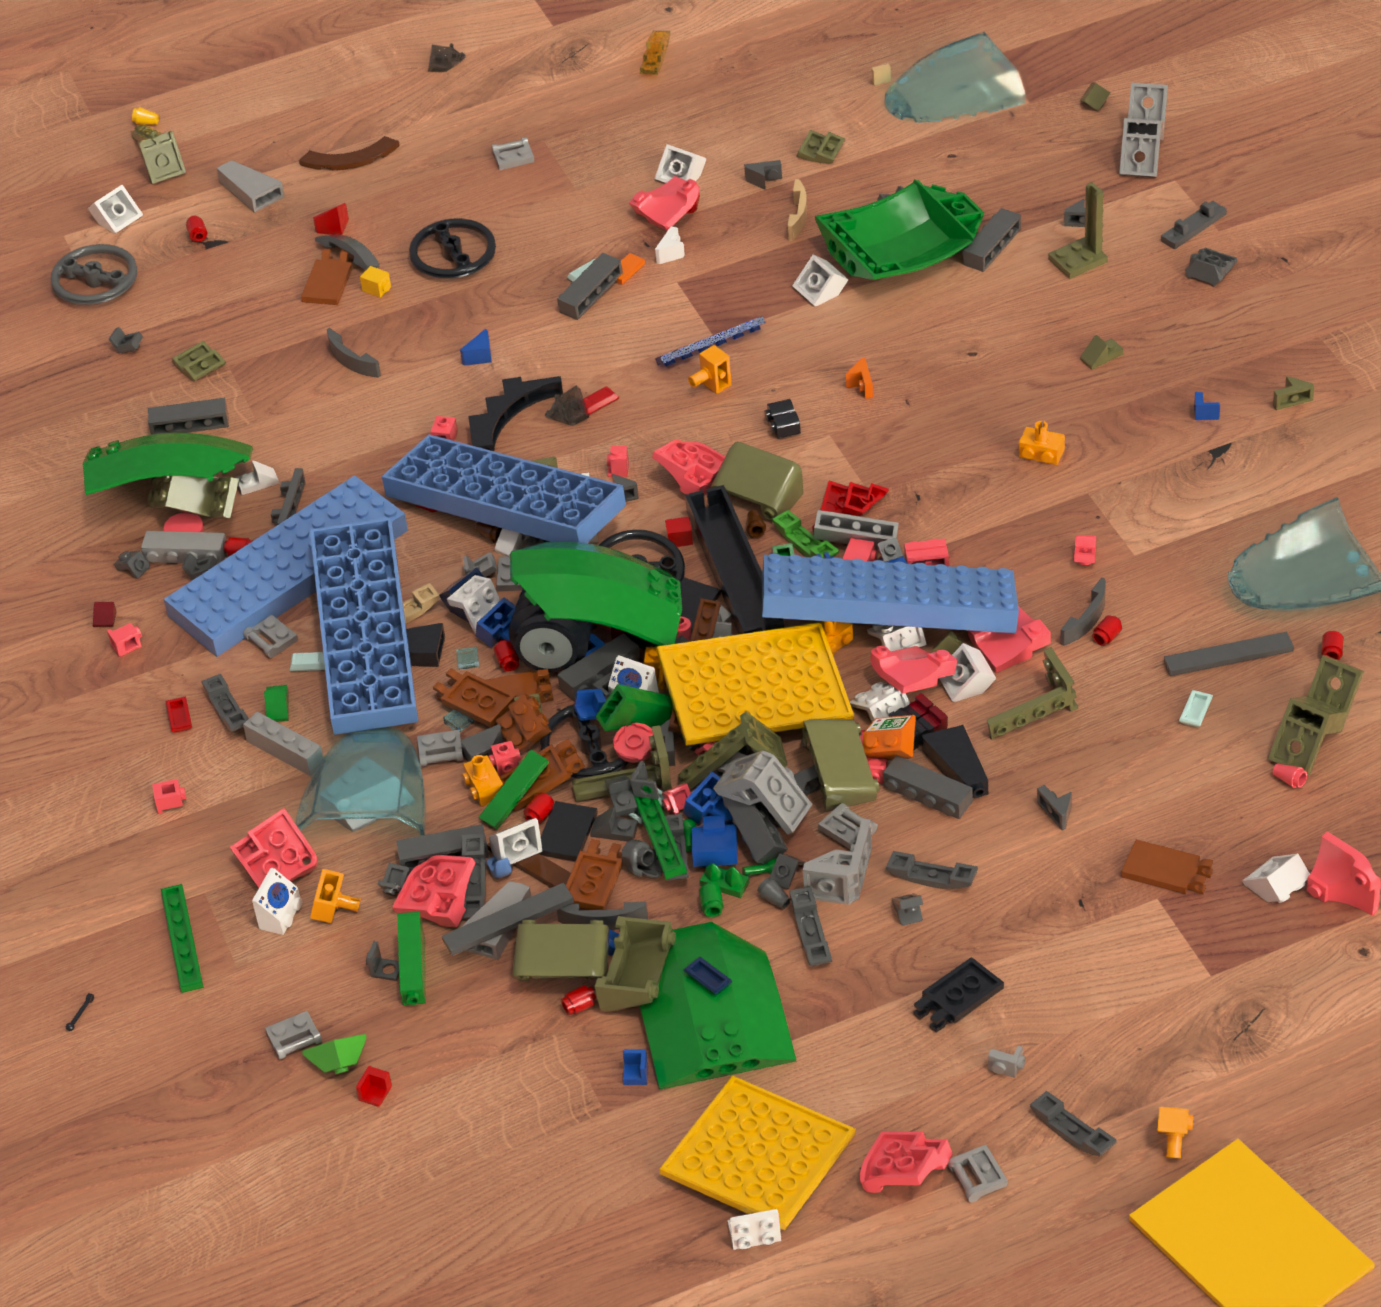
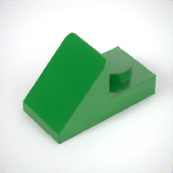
[264,685,289,722]

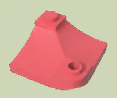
[629,176,700,231]
[652,439,725,495]
[967,606,1051,673]
[870,646,957,694]
[230,808,318,888]
[1307,831,1381,916]
[392,855,476,928]
[860,1131,953,1193]

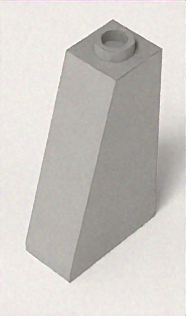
[217,160,285,213]
[460,881,531,960]

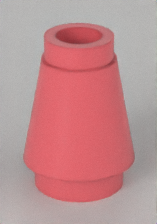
[1273,763,1307,788]

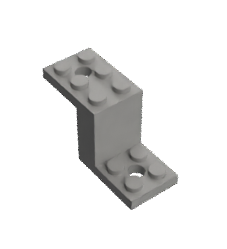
[1119,83,1168,177]

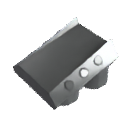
[1185,248,1238,287]

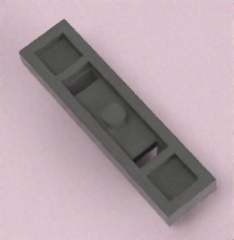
[1161,201,1227,249]
[271,468,306,525]

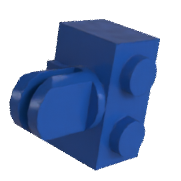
[476,597,515,648]
[683,772,733,825]

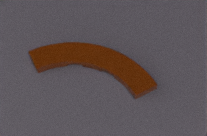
[299,136,400,170]

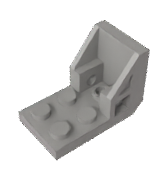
[713,750,813,834]
[803,818,872,905]

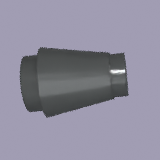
[757,878,791,909]

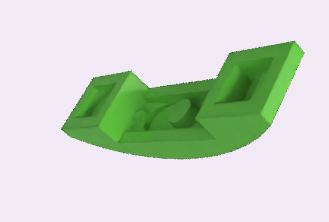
[772,510,839,558]

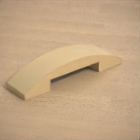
[788,179,807,241]
[403,583,440,624]

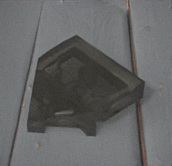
[428,43,466,72]
[545,385,589,426]

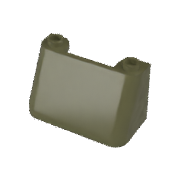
[710,442,804,521]
[802,719,880,812]
[595,916,676,1012]
[513,920,609,981]

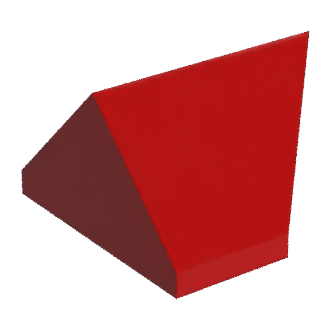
[313,203,349,235]

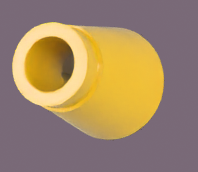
[132,107,159,125]

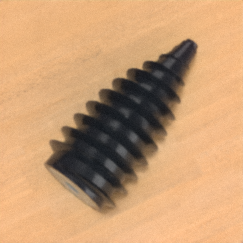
[509,589,592,673]

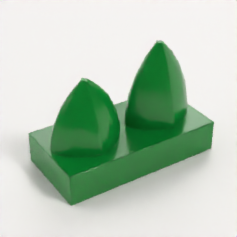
[700,863,750,898]

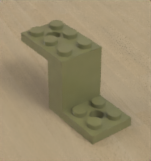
[147,476,239,519]
[1268,655,1364,776]

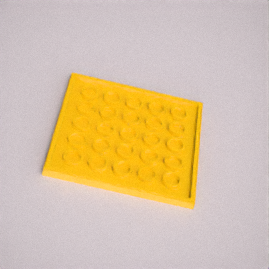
[660,1075,856,1230]

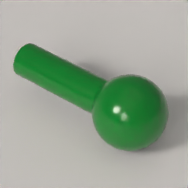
[683,819,697,852]
[742,859,777,876]

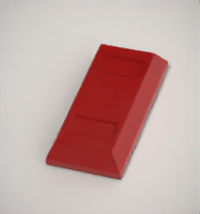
[576,386,619,416]
[165,696,192,733]

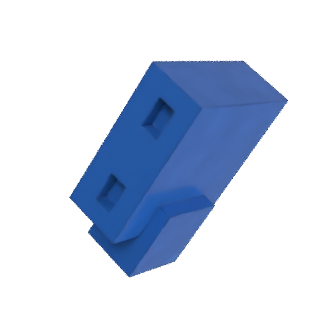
[692,815,738,867]

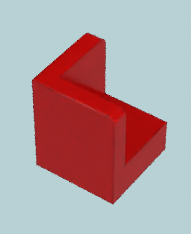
[665,516,693,547]
[356,1066,392,1107]

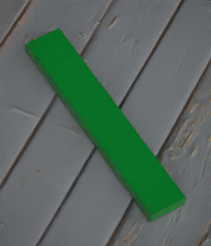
[632,786,687,879]
[161,884,204,993]

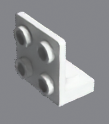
[447,575,500,634]
[867,624,927,651]
[850,682,910,722]
[728,1209,781,1250]

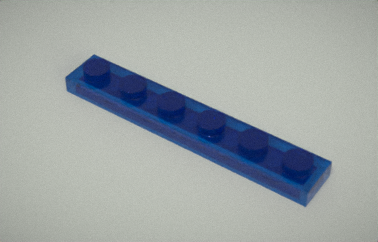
[655,316,766,367]

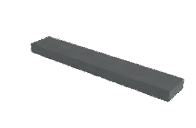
[1164,632,1294,676]
[442,883,574,956]

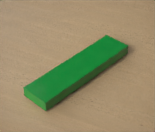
[479,750,549,830]

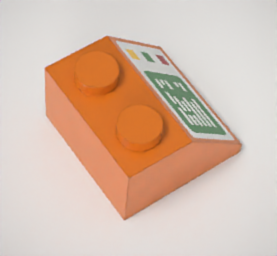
[863,715,916,760]

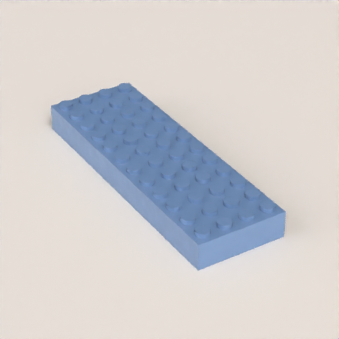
[382,435,626,544]
[164,475,408,657]
[310,517,419,735]
[762,553,1019,633]

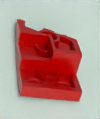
[820,480,889,516]

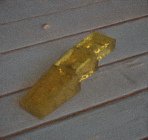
[640,30,670,75]

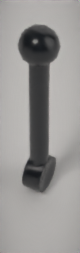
[66,993,94,1031]

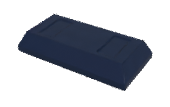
[683,957,732,995]

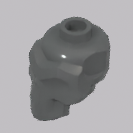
[621,840,663,878]

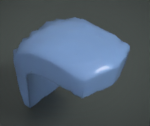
[486,856,512,879]

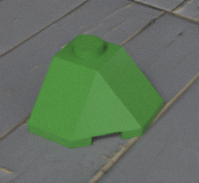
[302,1034,366,1075]

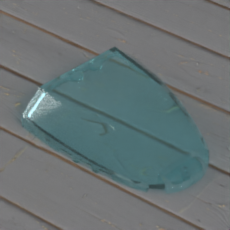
[885,32,1025,122]
[1228,497,1381,611]
[295,727,426,836]

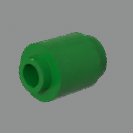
[699,883,724,917]

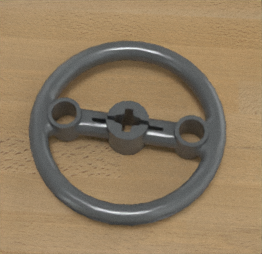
[50,244,137,305]

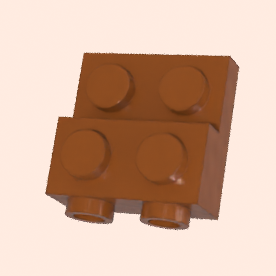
[496,694,551,755]

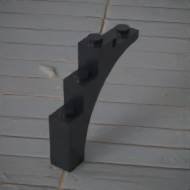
[468,376,563,451]

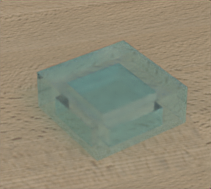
[456,647,480,670]
[443,710,474,732]

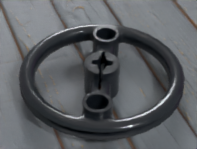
[409,218,496,279]
[598,529,685,583]
[540,704,629,779]

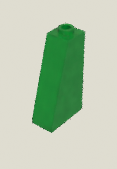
[595,684,673,731]
[397,911,426,1005]

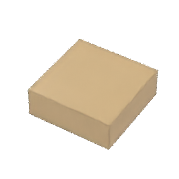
[872,64,891,86]

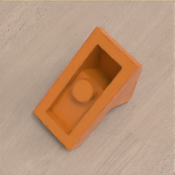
[846,358,873,399]

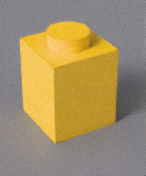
[360,266,391,298]

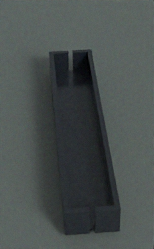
[685,485,784,634]

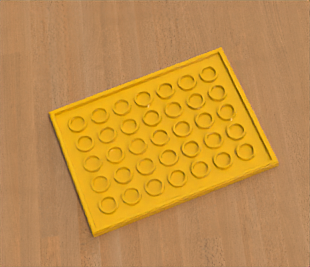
[656,623,854,746]
[1129,1139,1375,1307]

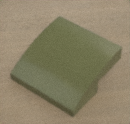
[797,130,845,163]
[172,341,226,382]

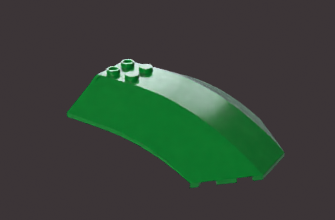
[815,179,984,280]
[83,433,253,496]
[510,542,682,646]
[639,922,796,1090]

